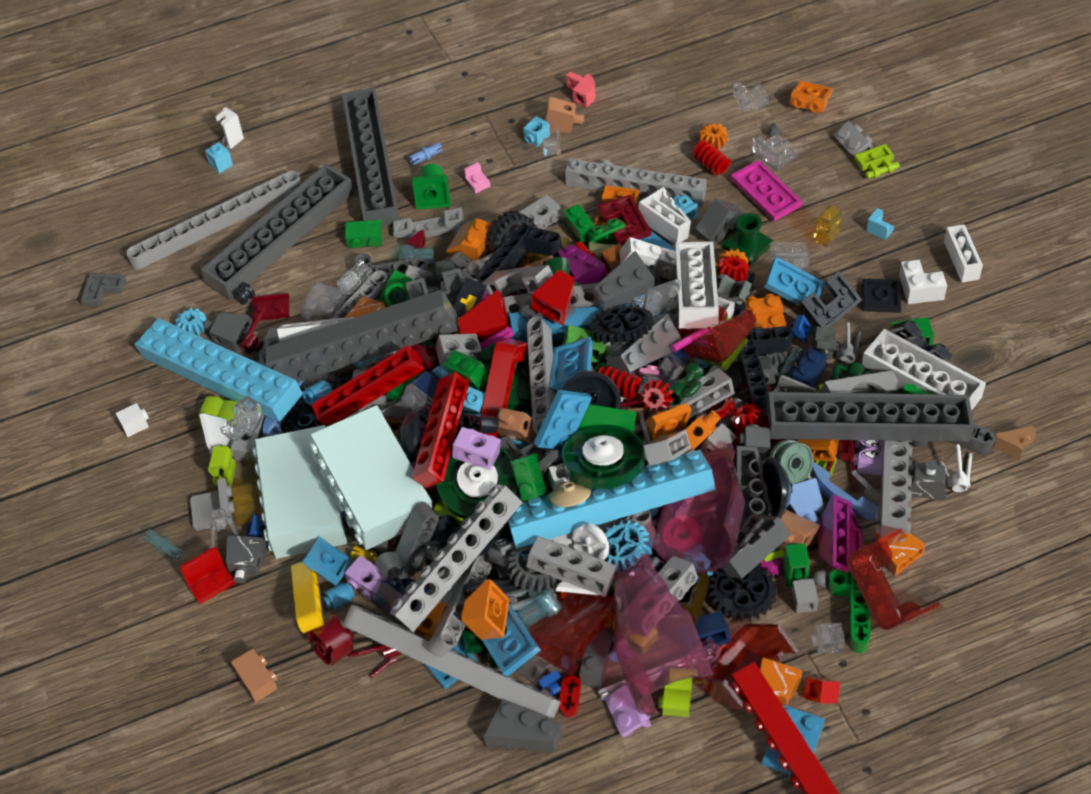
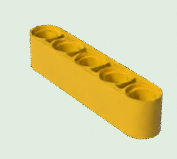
[291,561,324,633]

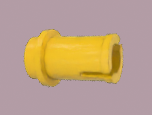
[351,546,378,565]

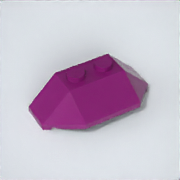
[818,495,862,573]

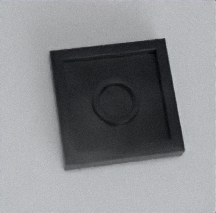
[863,279,901,313]

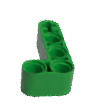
[828,569,871,653]

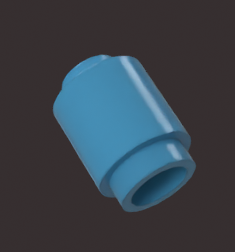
[303,380,333,406]
[322,582,355,610]

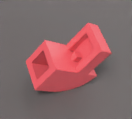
[566,72,595,108]

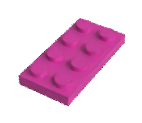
[731,160,803,222]

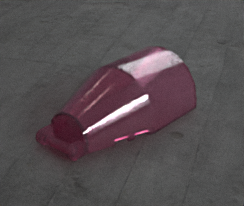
[652,443,745,573]
[614,554,713,715]

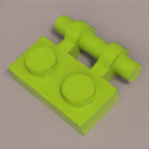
[854,144,900,179]

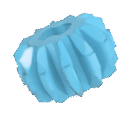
[175,308,206,337]

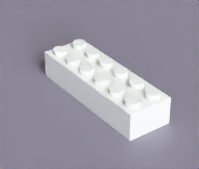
[676,242,719,329]
[862,329,986,411]

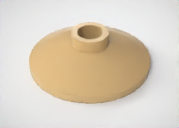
[550,481,591,507]

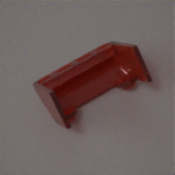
[847,529,944,630]
[693,624,799,710]

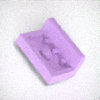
[605,685,651,737]

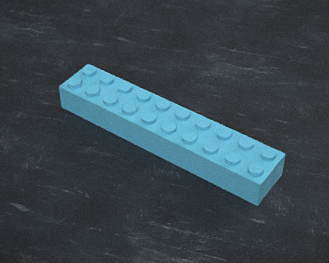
[135,318,303,422]
[507,450,716,549]

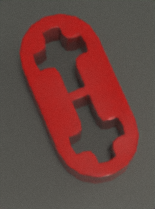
[559,676,581,718]

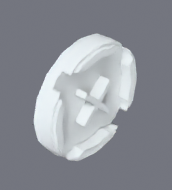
[572,523,609,560]

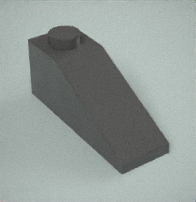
[580,627,616,688]

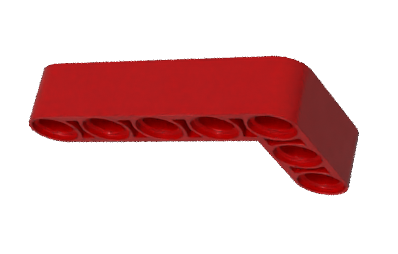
[482,338,528,439]

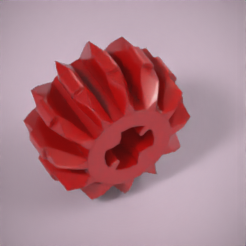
[717,255,749,281]
[639,379,674,413]
[730,403,765,433]

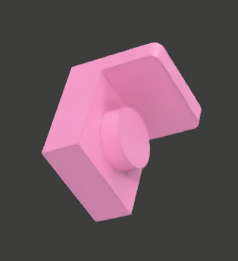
[464,162,490,194]

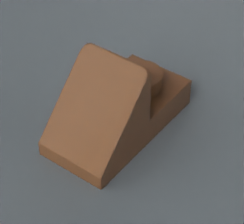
[993,426,1036,459]

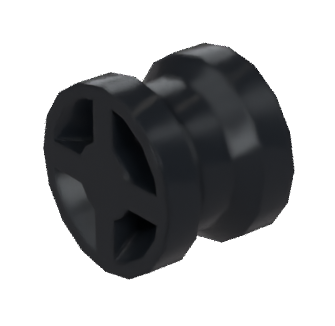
[232,282,255,305]

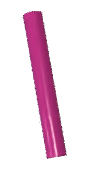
[671,328,715,352]

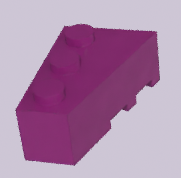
[558,245,606,285]

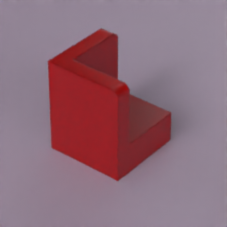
[804,677,841,703]

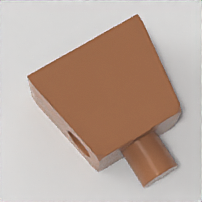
[546,97,585,133]
[497,408,538,444]
[780,510,820,548]

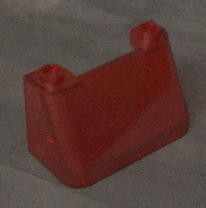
[676,305,756,363]
[531,592,621,676]

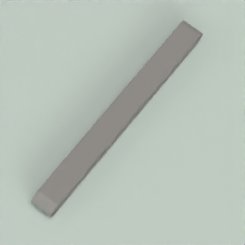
[126,171,301,269]
[342,605,561,719]

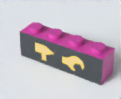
[446,277,488,335]

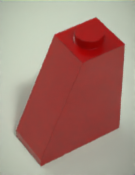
[531,270,575,326]
[457,290,510,341]

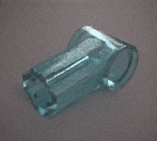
[399,245,434,263]
[517,589,562,628]

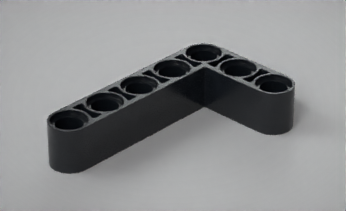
[476,225,563,292]
[736,326,792,410]

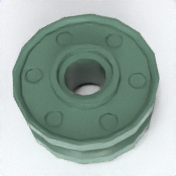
[770,439,814,484]

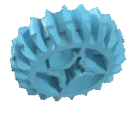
[603,520,653,575]

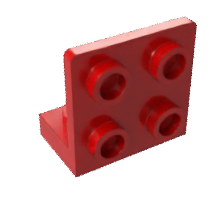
[180,547,235,605]

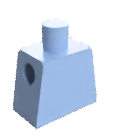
[787,478,823,524]

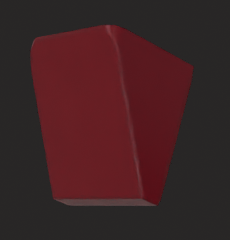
[407,230,426,255]

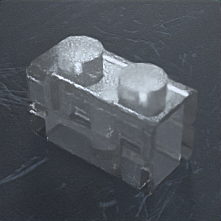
[337,260,373,295]

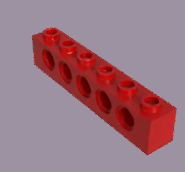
[312,345,425,427]
[412,372,469,488]

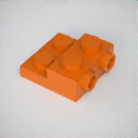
[790,81,833,113]
[744,294,787,330]
[643,403,692,442]

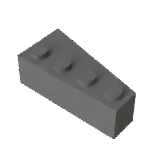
[606,313,682,374]
[731,446,773,527]

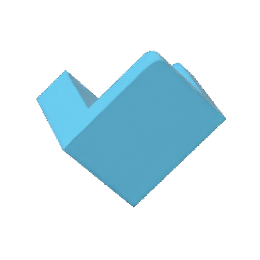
[867,208,894,240]

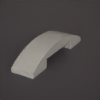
[393,207,463,238]

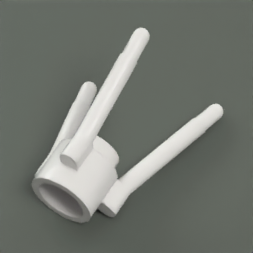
[939,444,972,492]

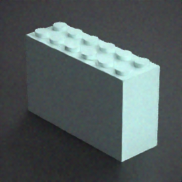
[309,405,432,550]
[253,425,347,559]

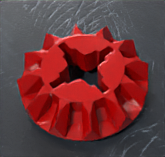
[706,397,736,419]

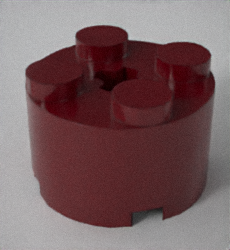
[307,614,354,666]

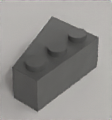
[594,250,655,312]
[716,514,791,578]
[484,699,564,753]

